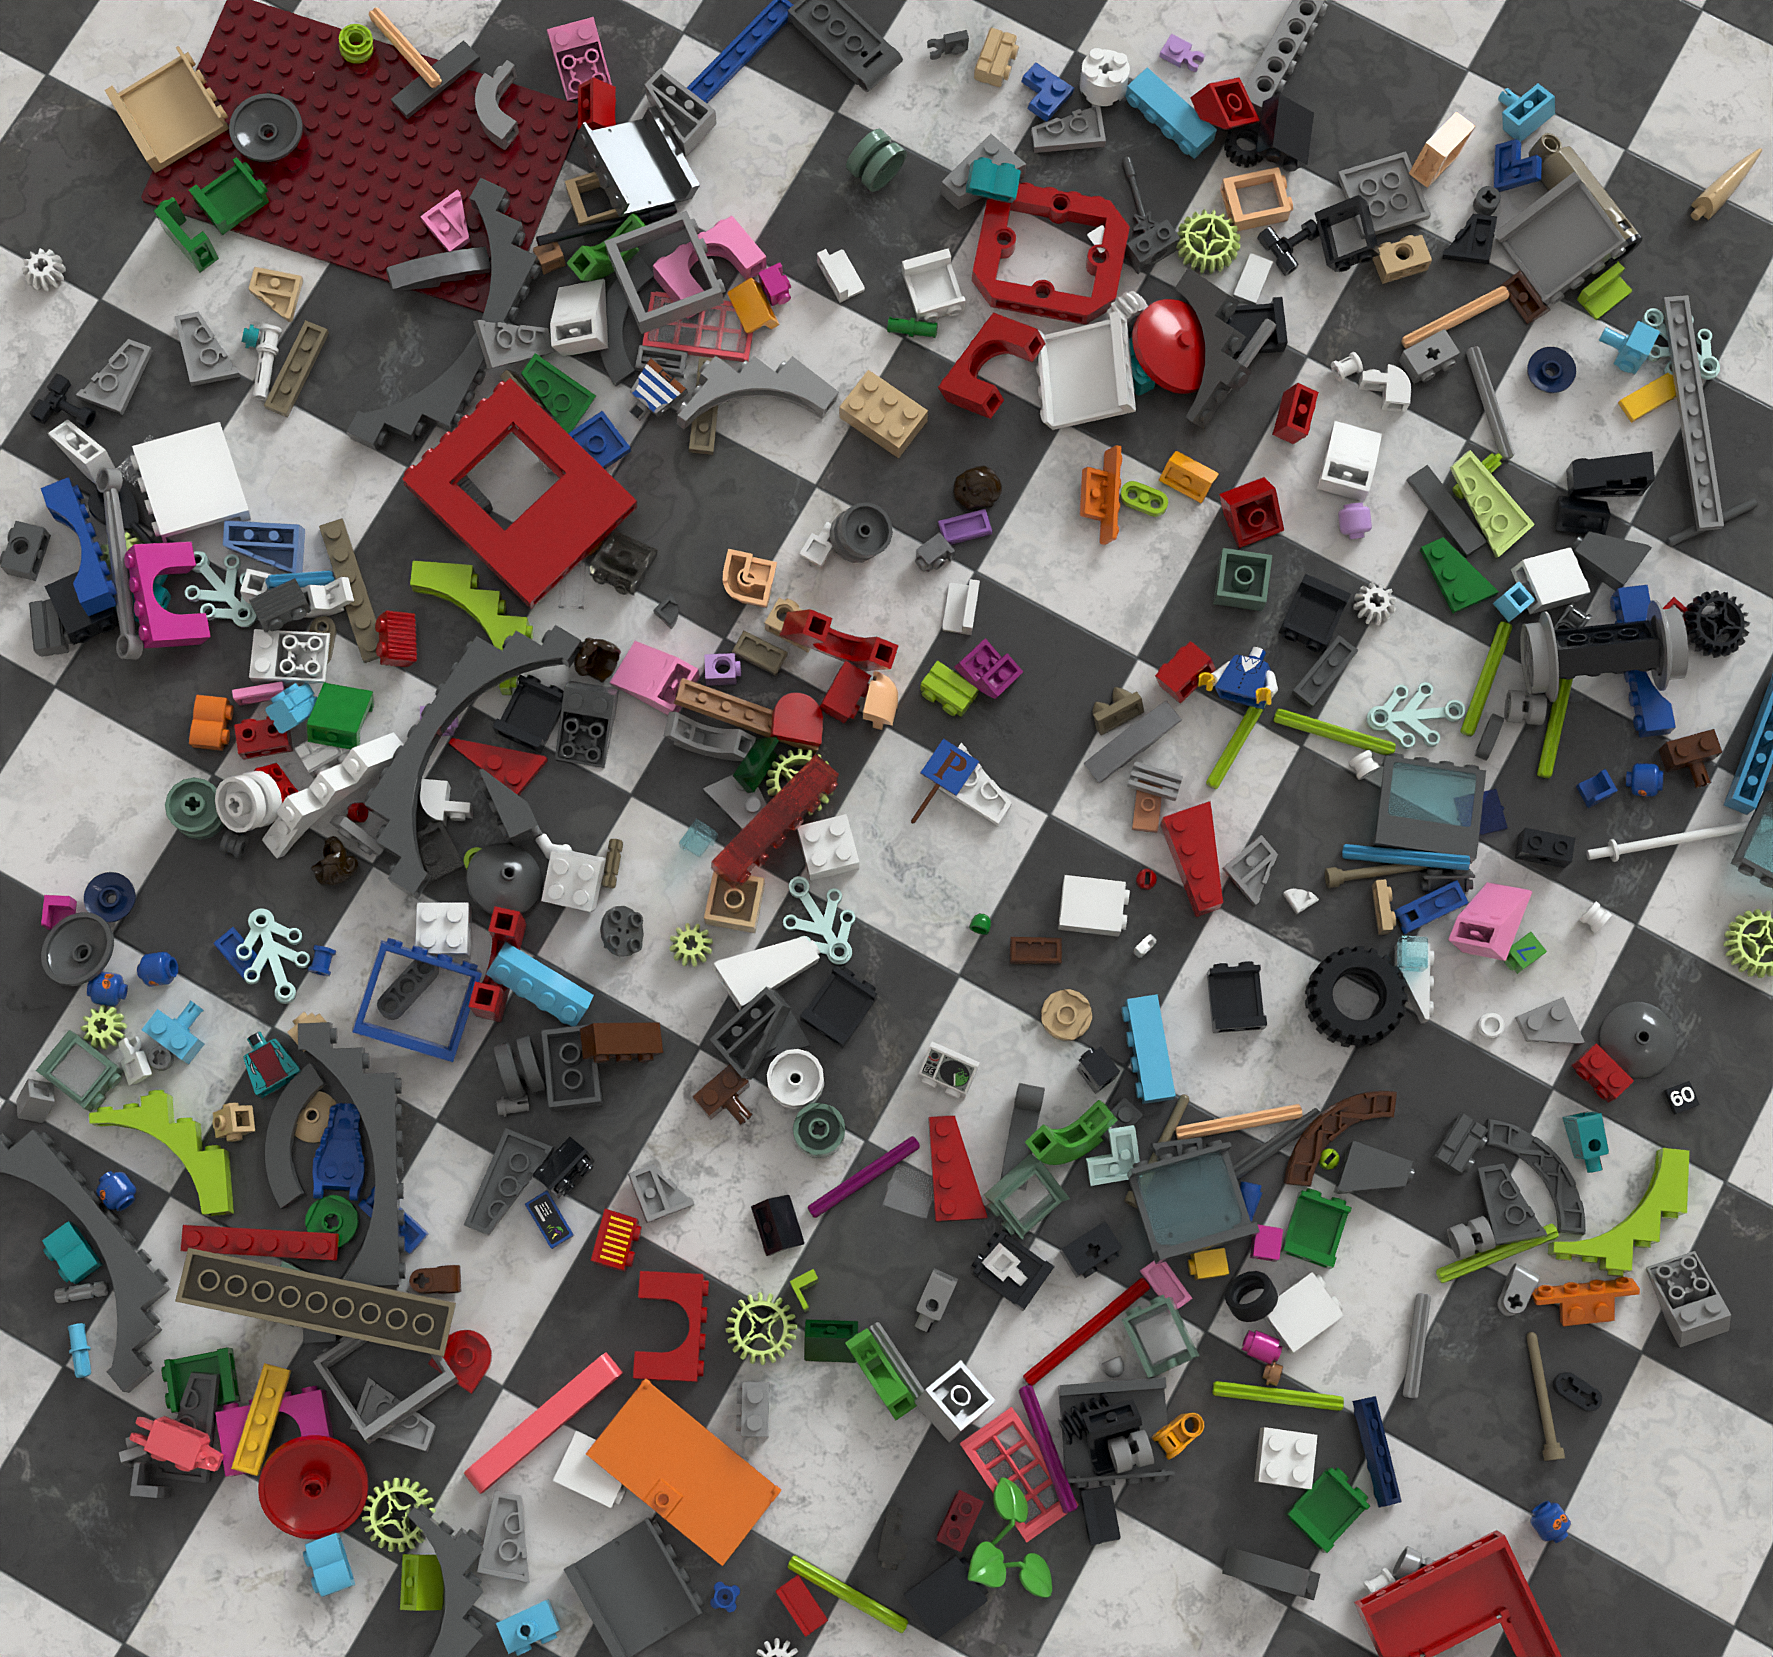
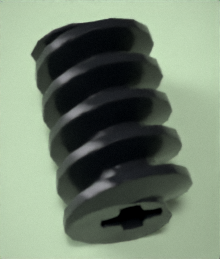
[1058,1393,1111,1445]

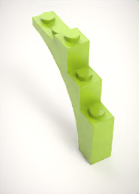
[410,561,533,696]
[89,1090,234,1217]
[1548,1148,1689,1277]

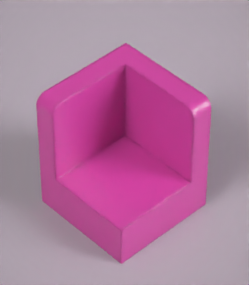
[41,895,77,930]
[1250,1224,1283,1262]

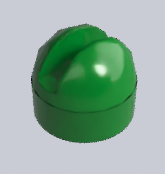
[969,913,991,935]

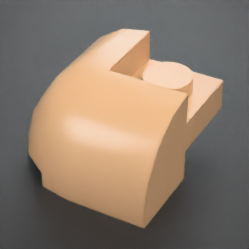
[723,549,777,608]
[863,671,898,730]

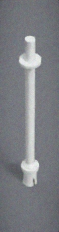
[1586,815,1773,862]

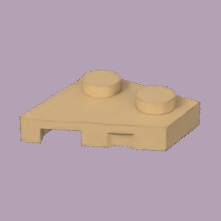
[248,267,303,322]

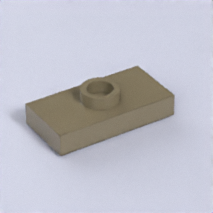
[732,630,788,676]

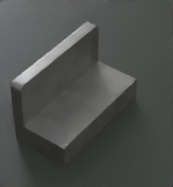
[130,1462,171,1498]

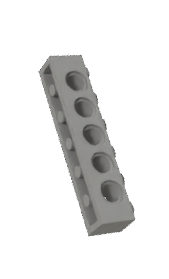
[1244,0,1329,120]

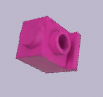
[758,263,791,306]

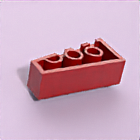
[1160,801,1223,917]

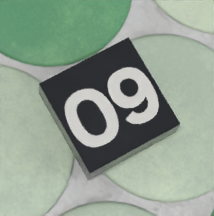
[1664,1081,1700,1115]

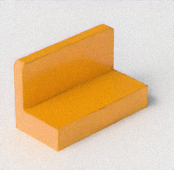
[727,278,780,334]
[1159,451,1219,504]

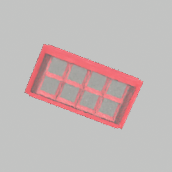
[642,292,753,362]
[959,1407,1079,1543]

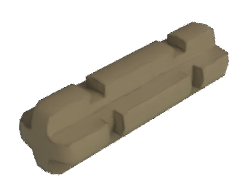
[601,839,623,889]

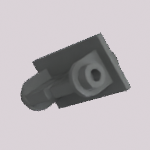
[1419,867,1475,893]

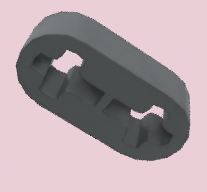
[1474,713,1505,761]

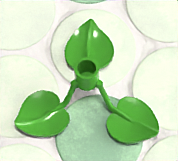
[968,1477,1052,1598]

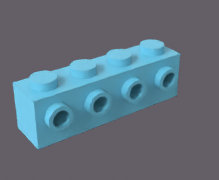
[1125,67,1217,159]
[486,941,594,1027]
[1121,994,1176,1104]

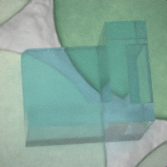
[679,819,718,857]
[1397,936,1428,972]

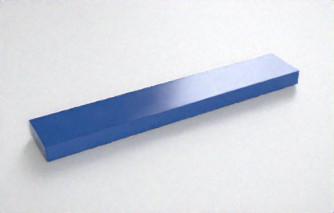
[687,0,793,103]

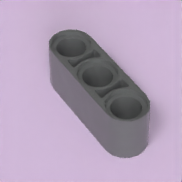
[377,960,439,1020]

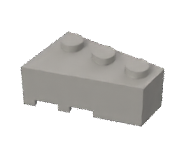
[645,68,717,157]

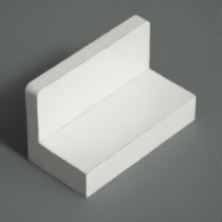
[817,249,865,303]
[942,579,980,635]

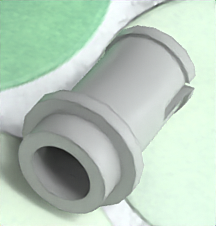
[496,1095,529,1117]

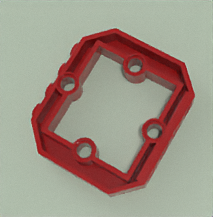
[972,182,1130,325]

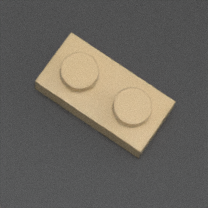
[1372,879,1396,935]

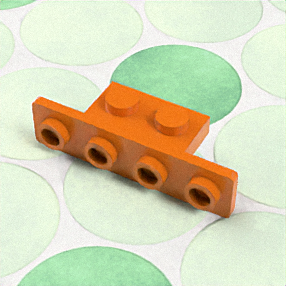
[1080,445,1123,545]
[1531,1277,1640,1326]

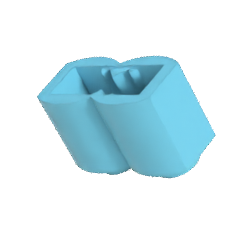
[303,1533,355,1597]

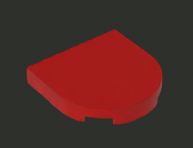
[770,693,823,747]
[428,1330,492,1394]

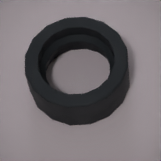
[1225,1271,1278,1322]

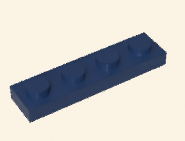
[1352,1396,1402,1508]

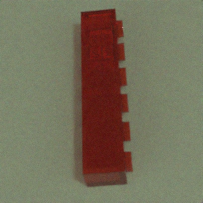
[711,754,839,889]

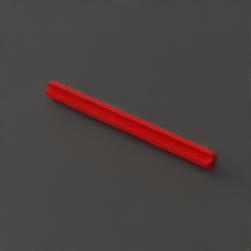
[1023,1278,1150,1386]

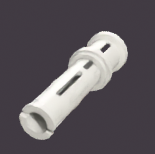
[252,324,282,401]

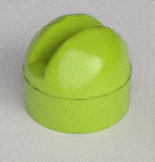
[1318,1148,1340,1170]

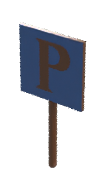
[911,739,979,824]

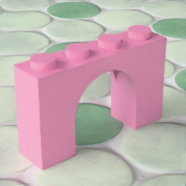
[653,216,767,319]

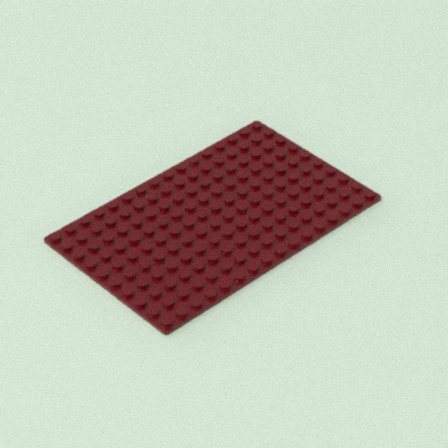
[141,0,578,313]

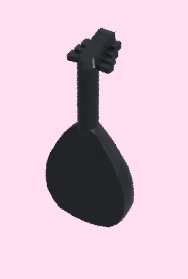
[88,484,155,544]

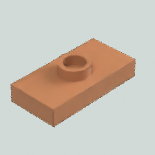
[1132,779,1163,833]

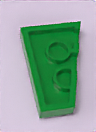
[521,353,596,433]
[1420,537,1499,614]

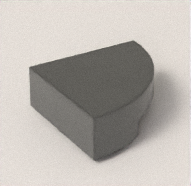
[653,593,679,629]

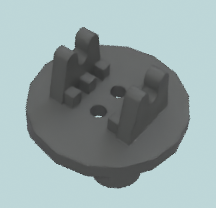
[600,906,644,957]

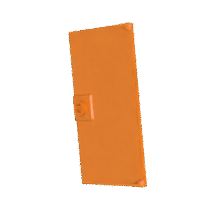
[585,1378,782,1566]

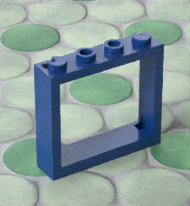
[352,938,482,1062]

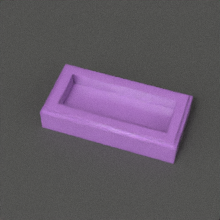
[938,509,992,545]

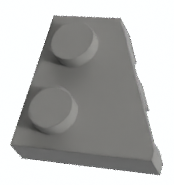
[329,815,384,856]

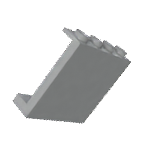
[1494,172,1629,305]

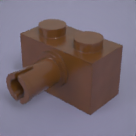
[1658,729,1722,788]
[692,1064,753,1126]

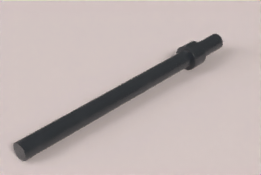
[536,204,677,246]

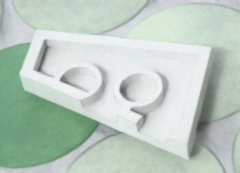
[934,743,1012,826]

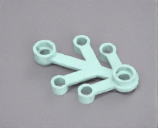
[1642,308,1720,380]
[185,551,257,627]
[1367,682,1465,749]
[783,876,855,965]
[236,908,310,1004]

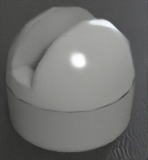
[1101,1356,1124,1378]

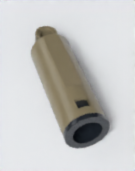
[1529,133,1643,266]

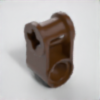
[409,1265,461,1294]

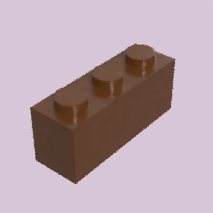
[580,1022,663,1063]

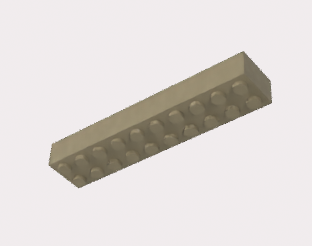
[175,1248,456,1356]

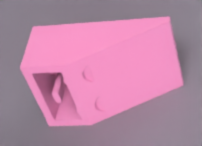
[546,17,612,101]
[609,641,700,715]
[1448,882,1532,961]

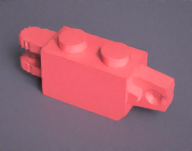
[129,1416,224,1472]

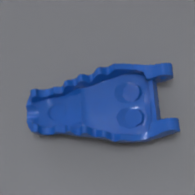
[313,1103,365,1201]

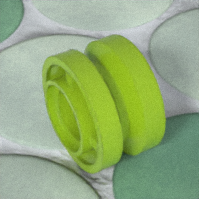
[339,24,373,64]

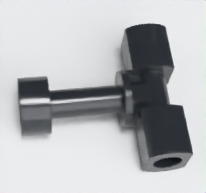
[1257,219,1320,276]
[29,373,96,428]

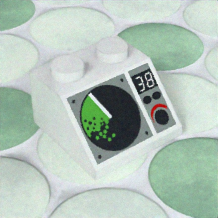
[918,1041,980,1099]

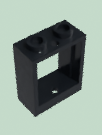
[1315,195,1380,272]

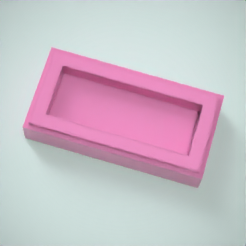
[232,681,287,706]
[1140,1261,1193,1314]

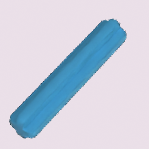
[265,571,335,590]

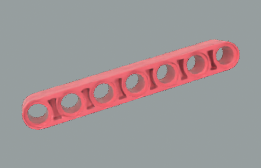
[463,1352,623,1494]

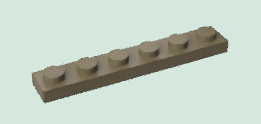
[319,518,380,663]

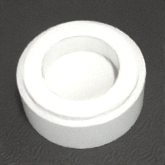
[1477,1012,1505,1039]

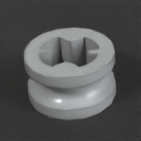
[148,1046,174,1071]

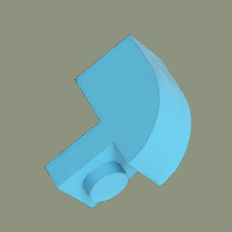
[1493,581,1535,622]

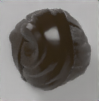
[953,466,1002,510]
[574,637,621,683]
[311,836,358,885]

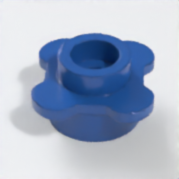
[710,1582,740,1612]

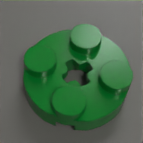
[305,1195,359,1248]

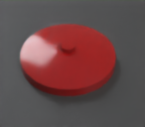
[1132,299,1205,394]
[258,1435,368,1539]

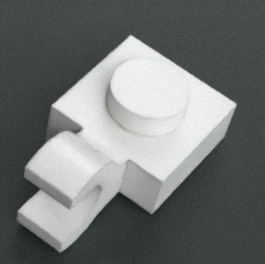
[799,522,833,568]
[119,1036,152,1085]
[982,1243,1028,1286]

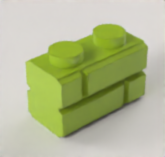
[920,661,979,717]

